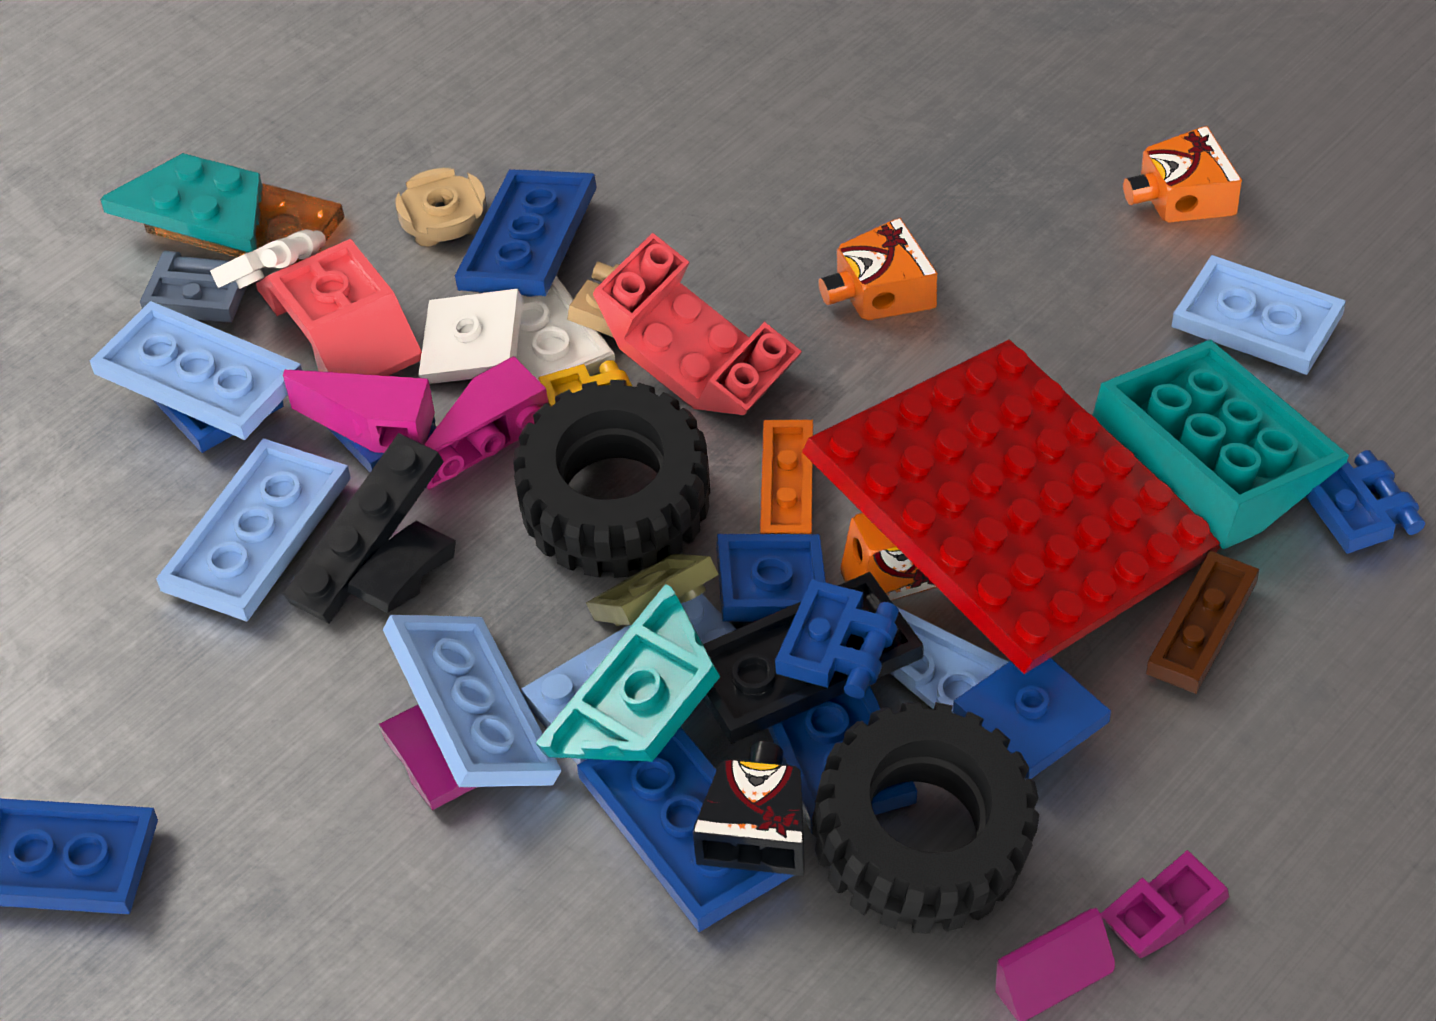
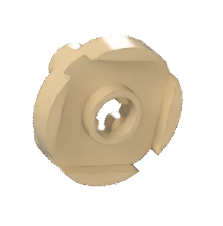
[395,168,487,247]

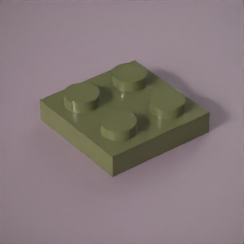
[585,554,719,626]

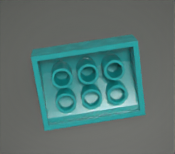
[1092,339,1349,550]

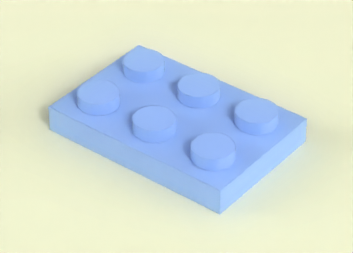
[1172,255,1346,375]

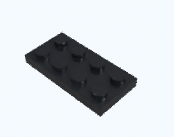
[703,572,924,744]

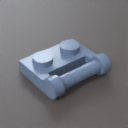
[140,250,252,323]

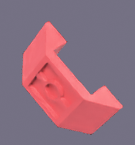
[593,233,802,415]
[255,239,422,376]

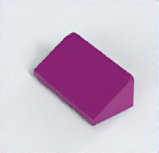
[995,907,1115,1021]

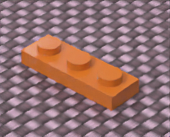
[760,420,813,534]

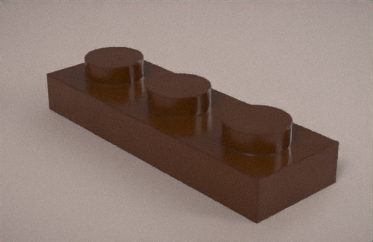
[1146,551,1259,694]

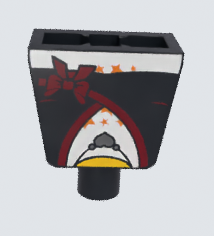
[693,741,805,876]

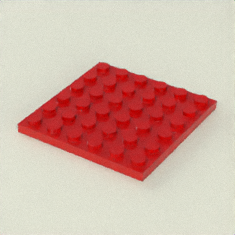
[802,339,1220,674]

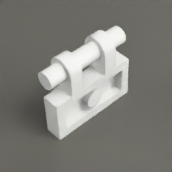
[210,229,326,289]

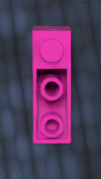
[424,356,549,490]
[283,369,435,453]

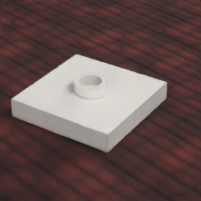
[418,289,523,384]

